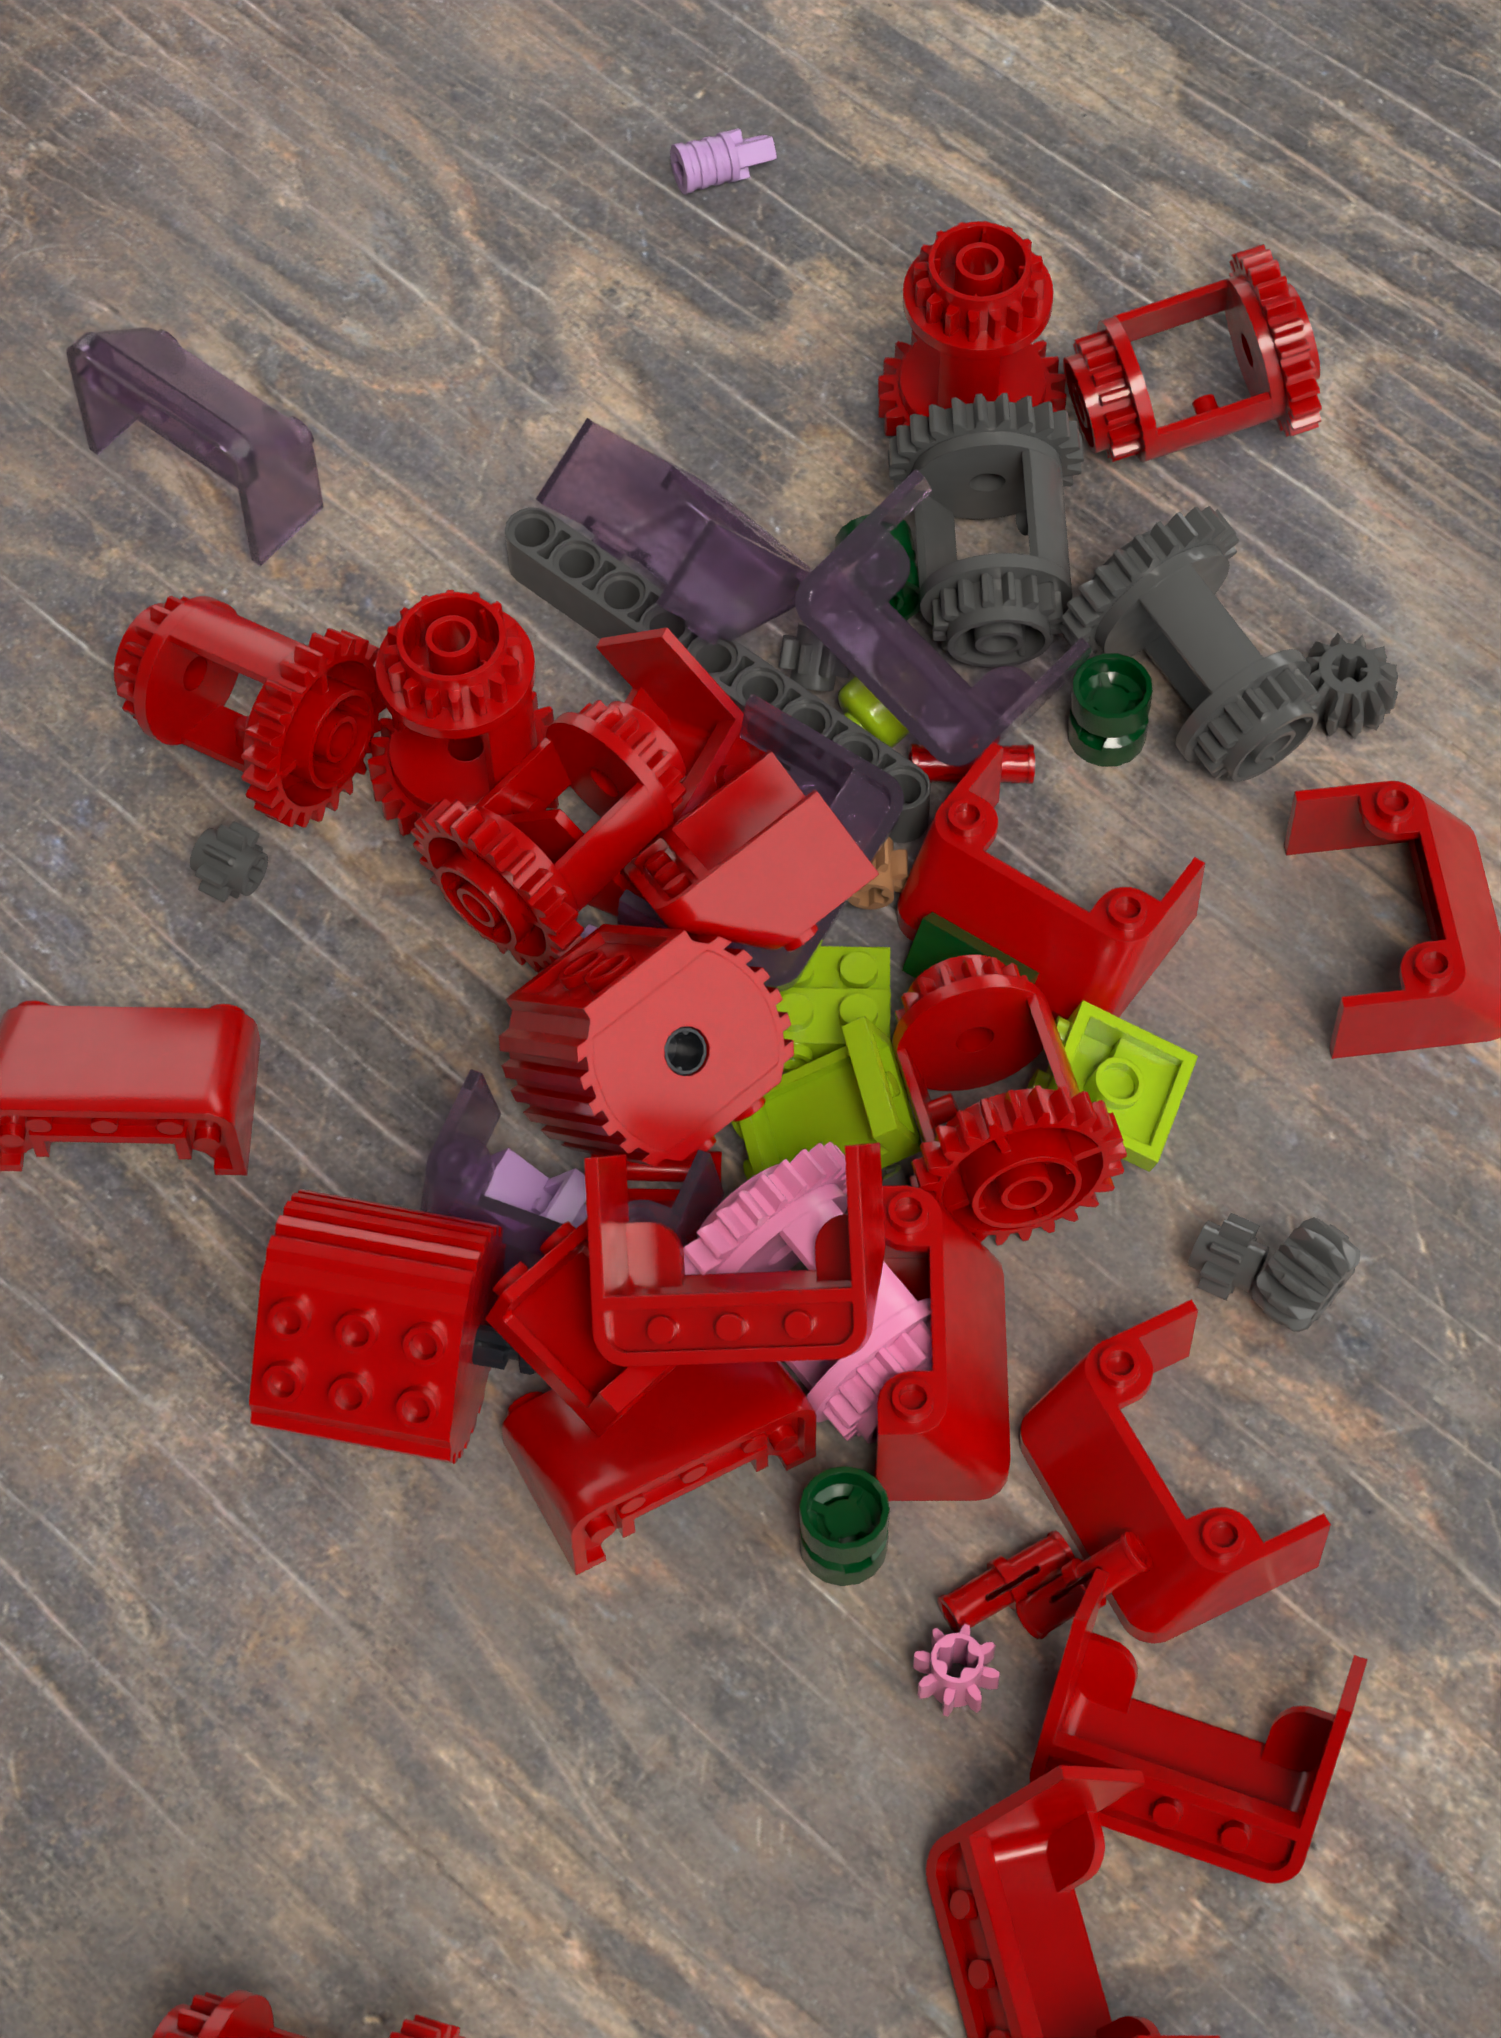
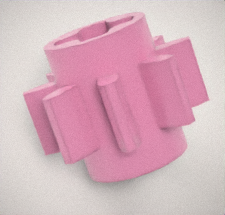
[913,1624,1000,1717]

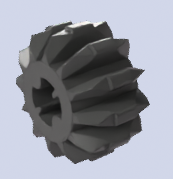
[1305,632,1398,739]
[1252,1217,1360,1332]

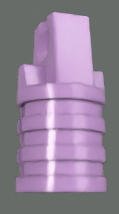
[670,129,777,194]

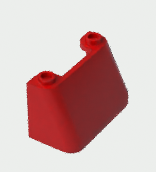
[0,1001,261,1176]
[875,1186,1011,1501]
[501,1362,817,1575]

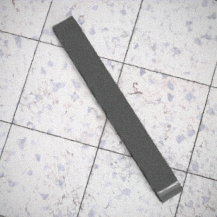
[505,507,931,843]

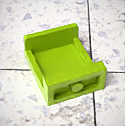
[731,1016,921,1181]

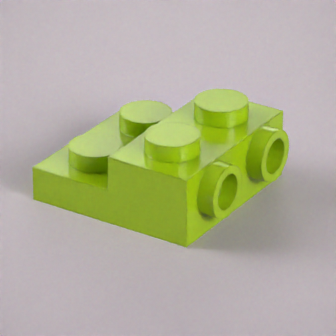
[764,946,891,1072]
[1026,1000,1198,1172]

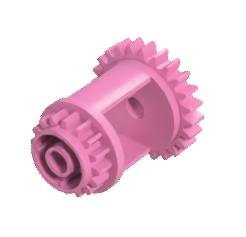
[683,1142,933,1444]

